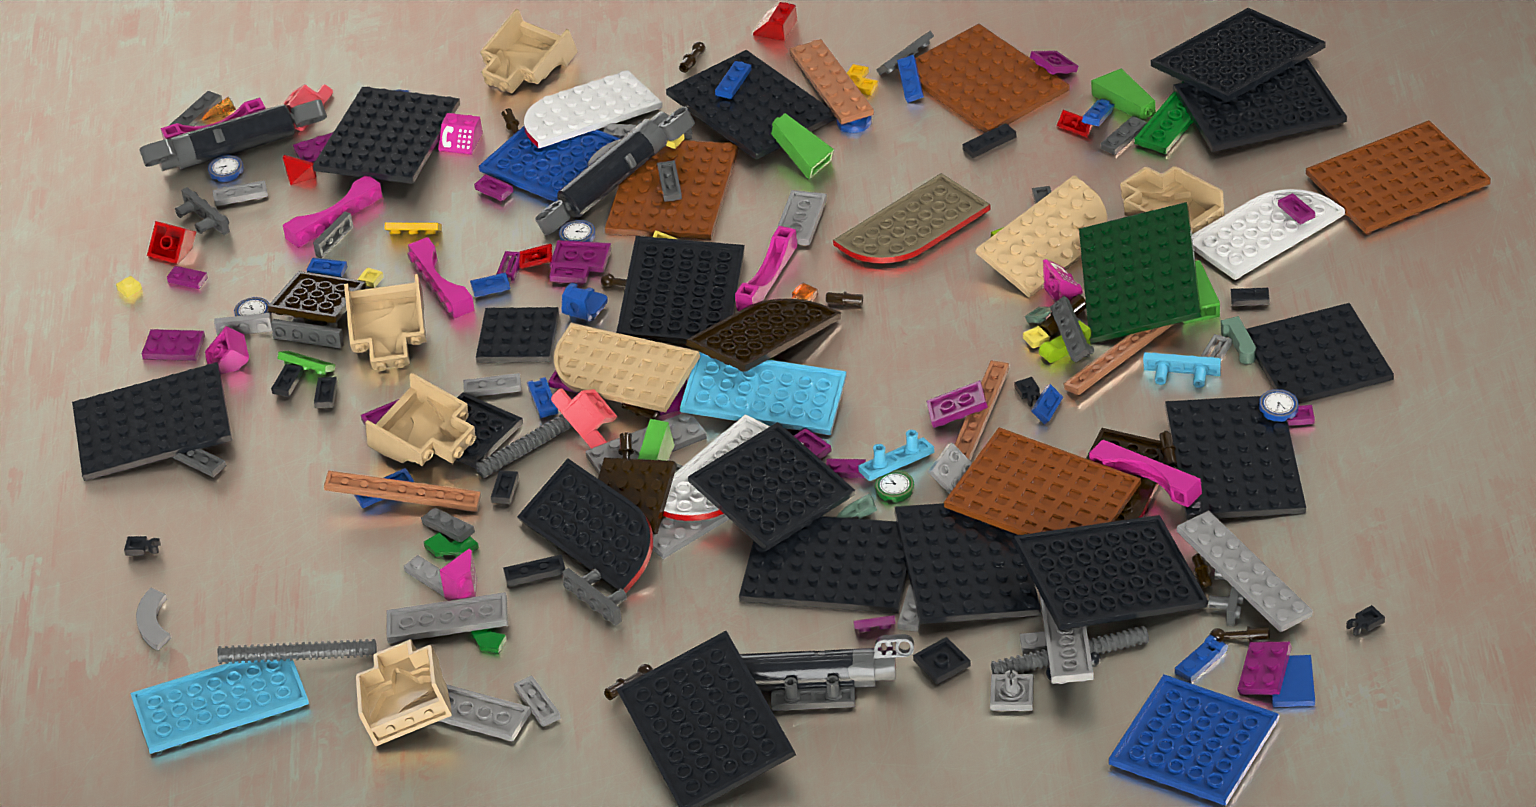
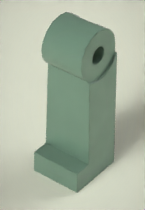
[1221,316,1256,364]

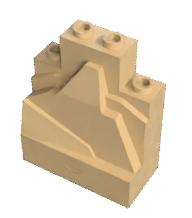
[480,9,578,94]
[1120,166,1225,234]
[344,274,426,370]
[365,373,476,466]
[355,639,452,746]

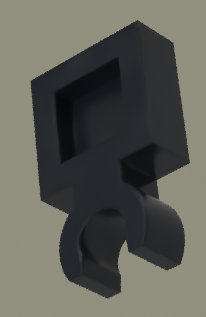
[1014,377,1041,407]
[124,536,161,556]
[1346,605,1385,636]

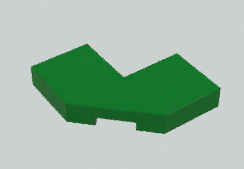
[424,532,479,557]
[470,628,507,654]

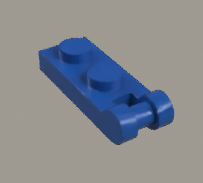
[527,377,558,418]
[1175,635,1228,683]

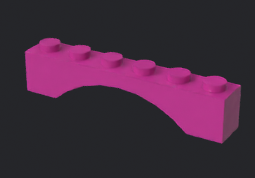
[161,98,265,140]
[282,176,383,248]
[735,226,797,312]
[407,237,475,318]
[1089,440,1202,507]

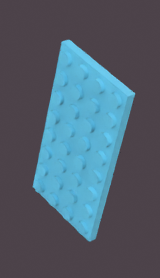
[680,352,847,435]
[130,659,309,754]

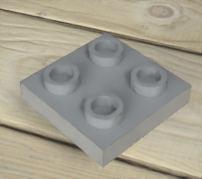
[928,443,972,494]
[990,670,1034,711]

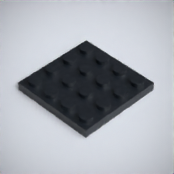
[476,307,559,363]
[456,392,523,469]

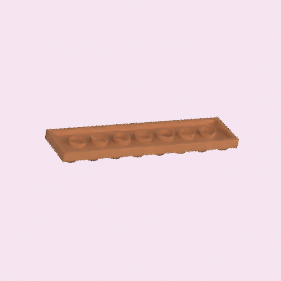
[789,39,874,125]

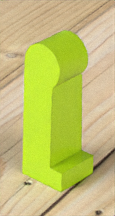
[1039,320,1091,363]

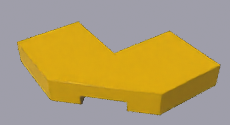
[847,64,878,96]

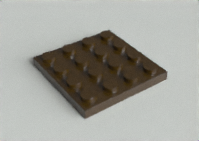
[268,271,366,323]
[598,457,677,534]

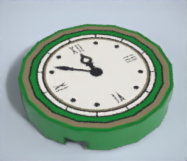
[875,471,914,502]

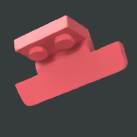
[283,84,333,131]
[551,388,617,449]

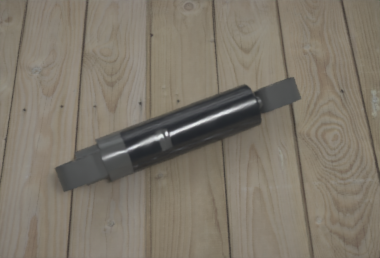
[139,100,327,171]
[535,107,695,235]
[740,634,914,692]

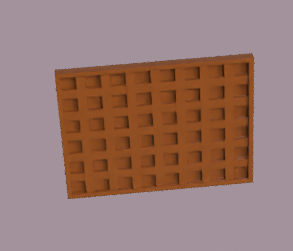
[899,23,1070,133]
[1306,120,1491,234]
[605,141,739,240]
[944,427,1141,535]

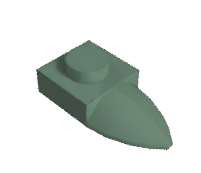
[1024,307,1051,324]
[837,493,877,519]

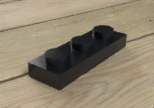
[962,123,1017,158]
[503,555,566,586]

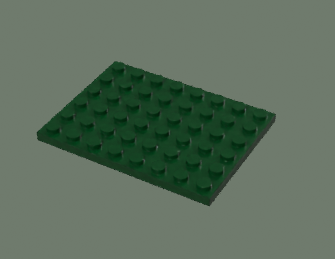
[1079,202,1202,344]

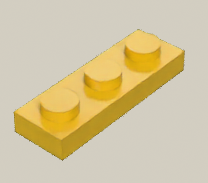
[385,223,442,235]

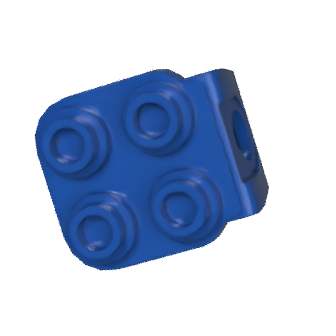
[561,283,608,321]

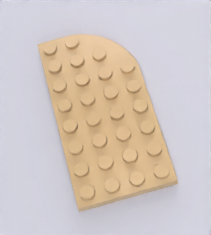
[975,175,1107,298]
[554,323,701,413]

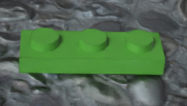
[277,351,336,375]

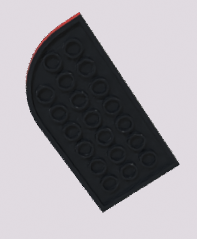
[517,458,653,593]

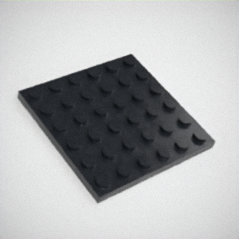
[1246,303,1394,404]
[688,422,856,551]

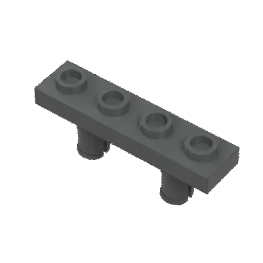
[175,187,230,235]
[1050,296,1094,363]
[271,317,344,349]
[562,568,627,625]
[1208,569,1244,626]
[771,676,855,711]

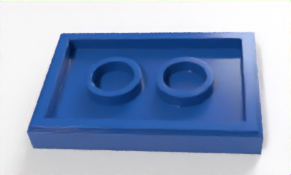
[1272,655,1315,707]

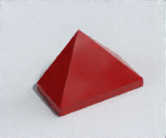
[1057,110,1093,138]
[283,155,317,185]
[519,244,552,269]

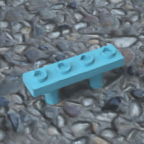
[1143,352,1221,388]
[858,430,934,481]

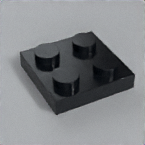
[913,637,971,684]

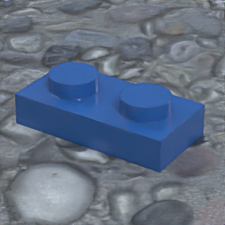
[307,258,348,278]
[470,272,510,297]
[1031,384,1063,424]

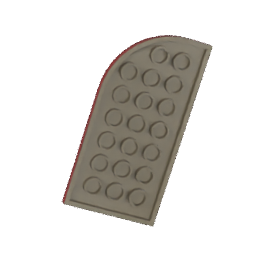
[833,173,991,263]

